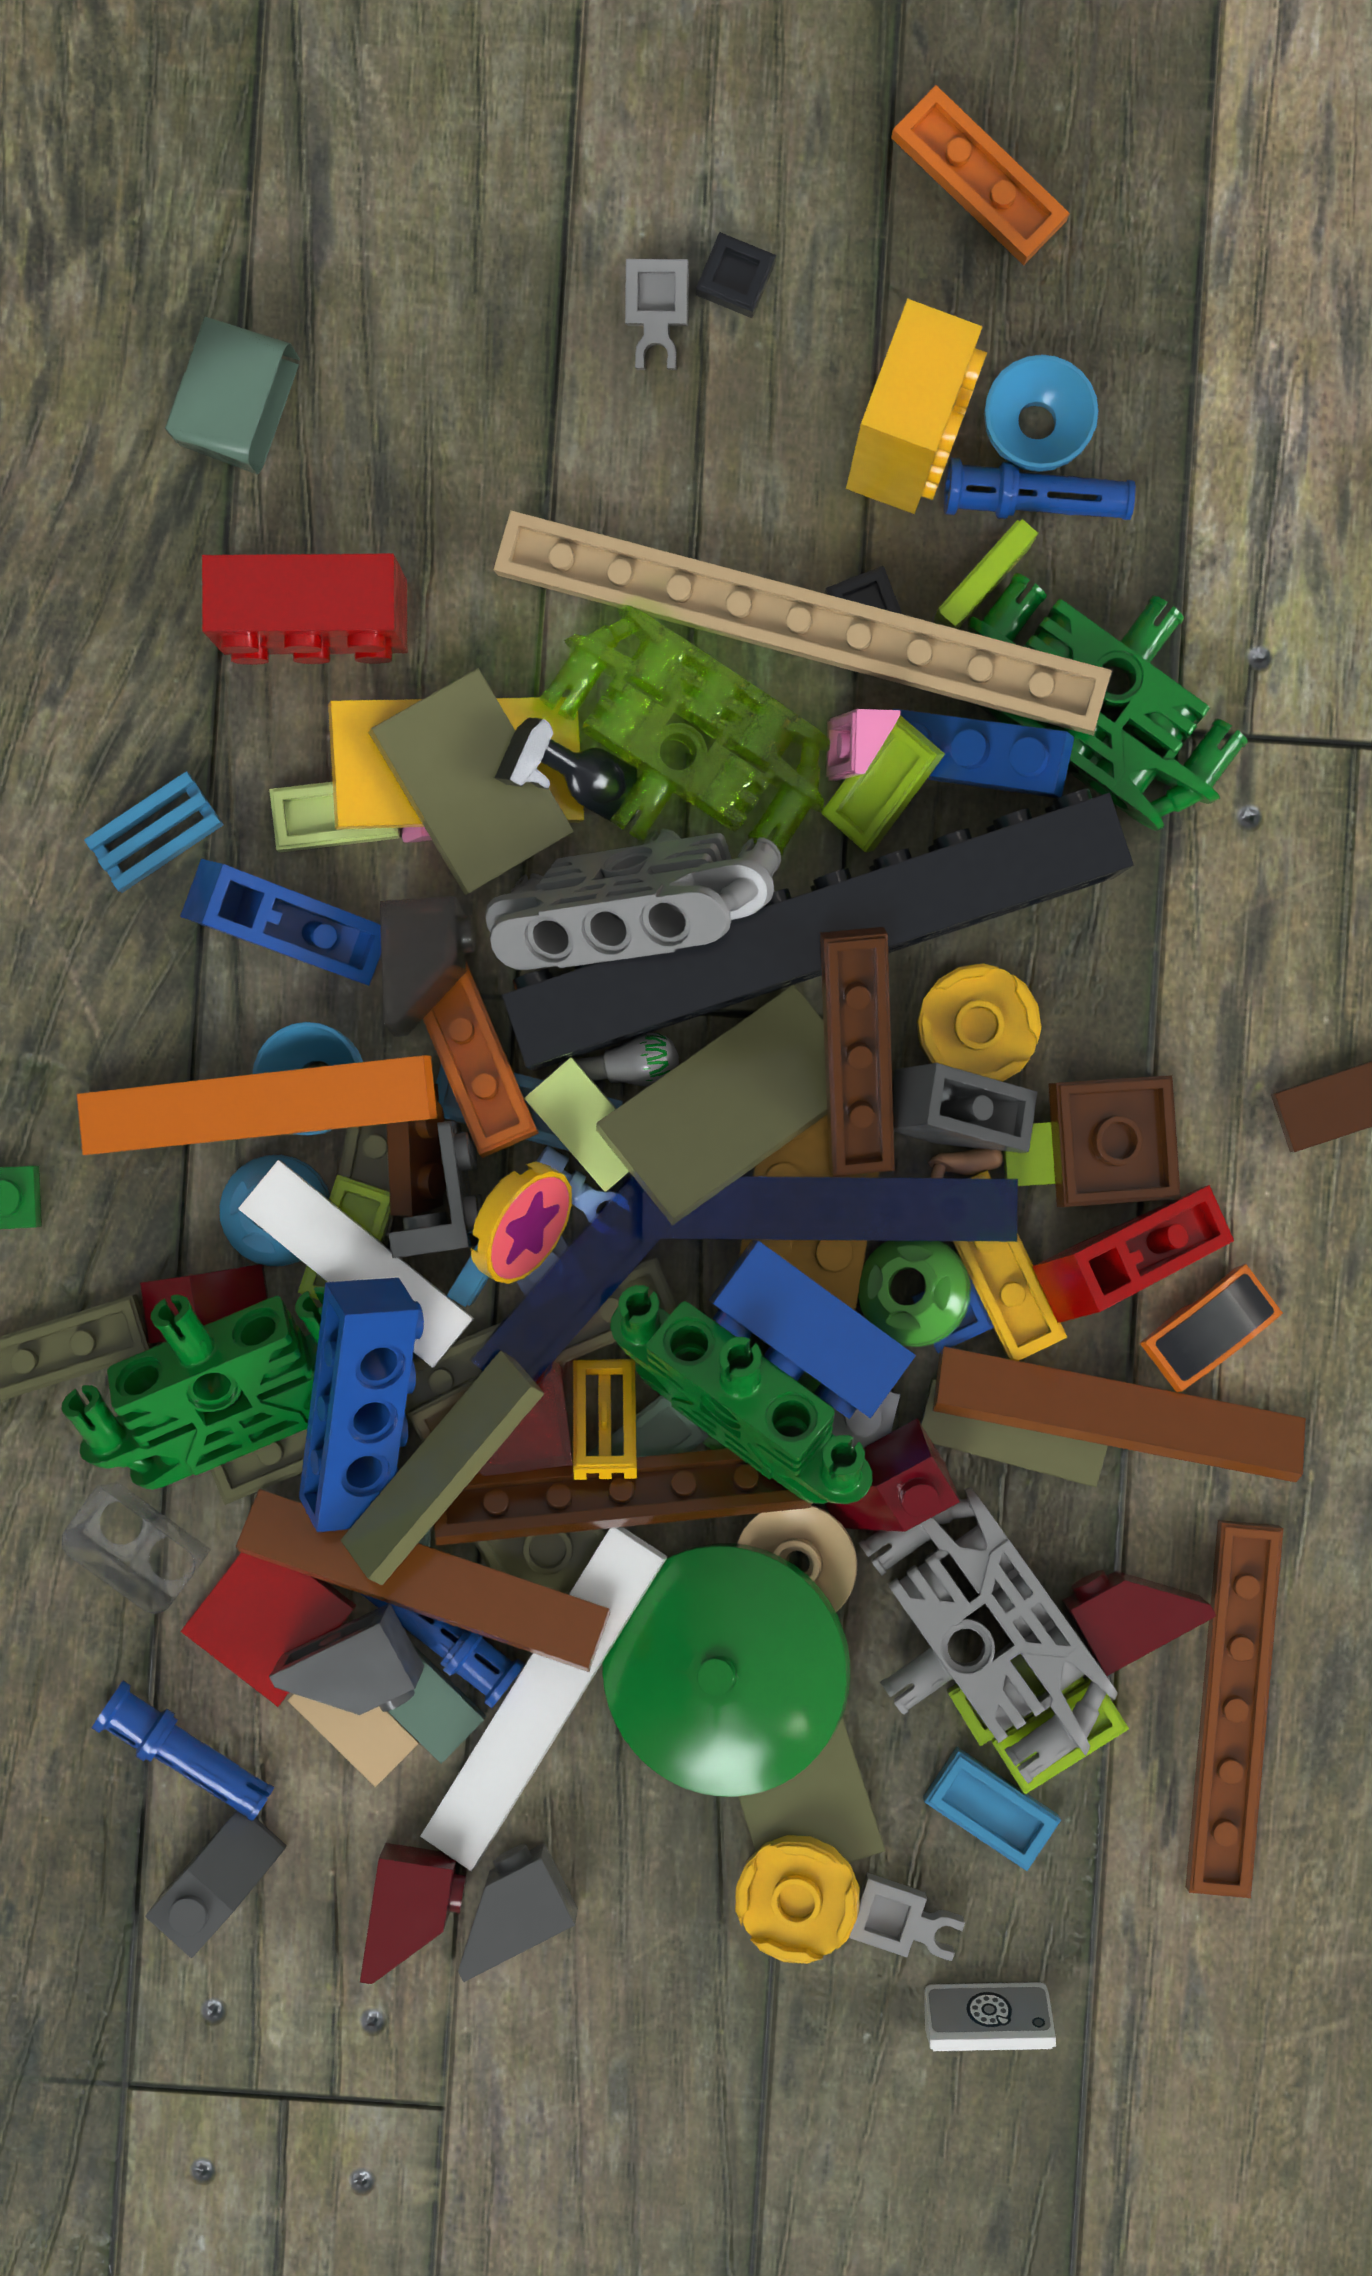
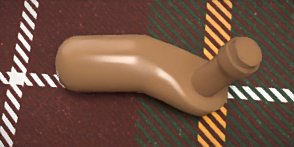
[925,1148,1003,1196]

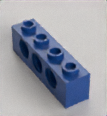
[299,1277,424,1532]

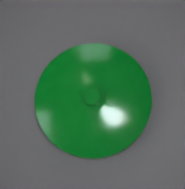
[602,1543,851,1797]

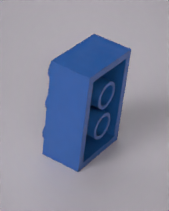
[709,1240,916,1419]

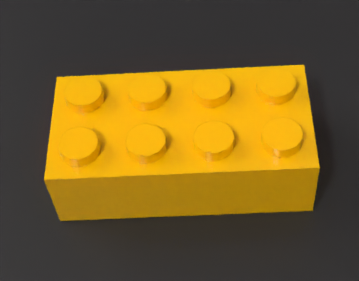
[846,299,987,514]

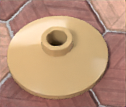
[737,1505,857,1612]

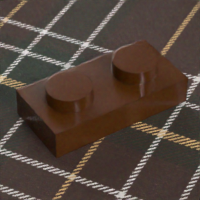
[387,1083,446,1217]

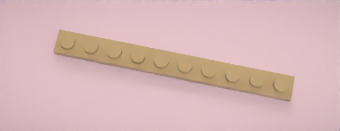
[493,510,1112,735]

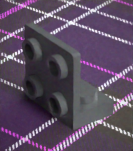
[389,1121,483,1258]

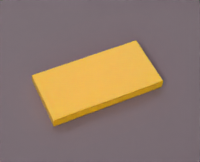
[328,697,584,829]

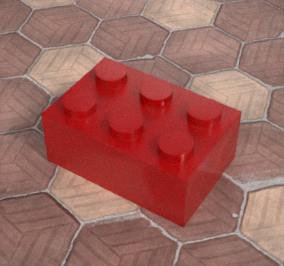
[202,553,408,665]

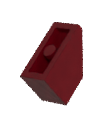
[824,1418,960,1532]
[1062,1570,1217,1676]
[360,1843,467,1984]

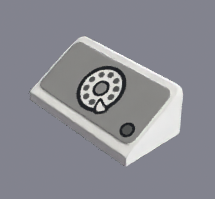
[924,1982,1056,2051]

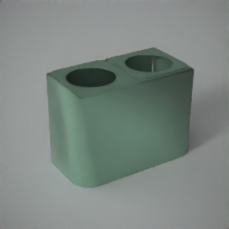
[165,317,300,474]

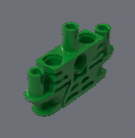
[968,573,1248,831]
[610,1285,872,1504]
[61,1287,325,1490]

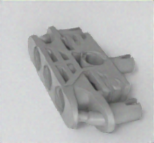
[485,828,781,970]
[858,1487,1118,1783]

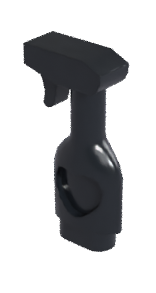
[495,718,648,823]

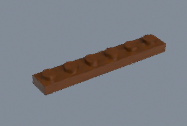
[434,1448,812,1546]

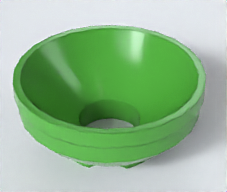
[858,1235,971,1347]

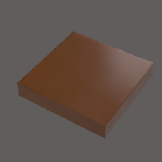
[1048,1075,1181,1207]

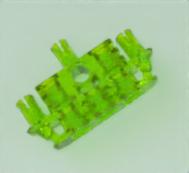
[540,605,831,857]

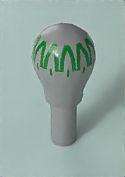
[559,1033,679,1087]

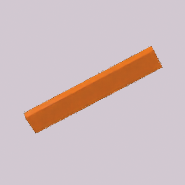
[77,1055,437,1155]

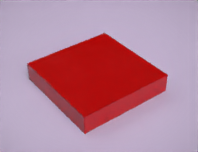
[180,1552,356,1707]

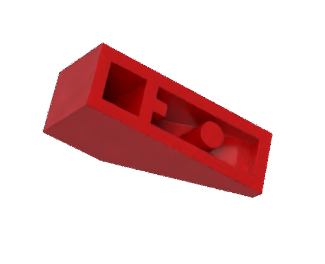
[1032,1185,1234,1323]

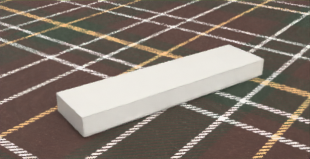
[238,1160,474,1368]

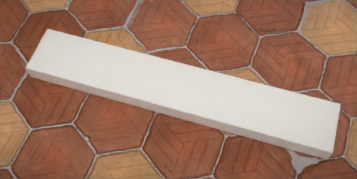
[420,1527,668,1871]

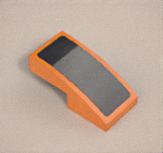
[1140,1264,1283,1393]

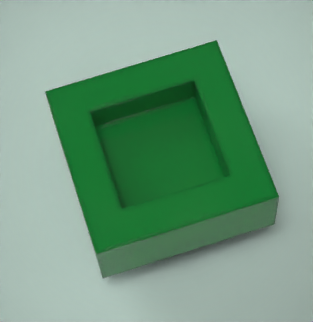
[0,1166,42,1229]

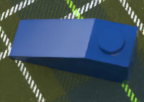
[180,859,390,986]

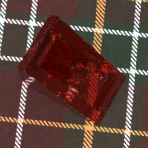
[479,1360,573,1476]

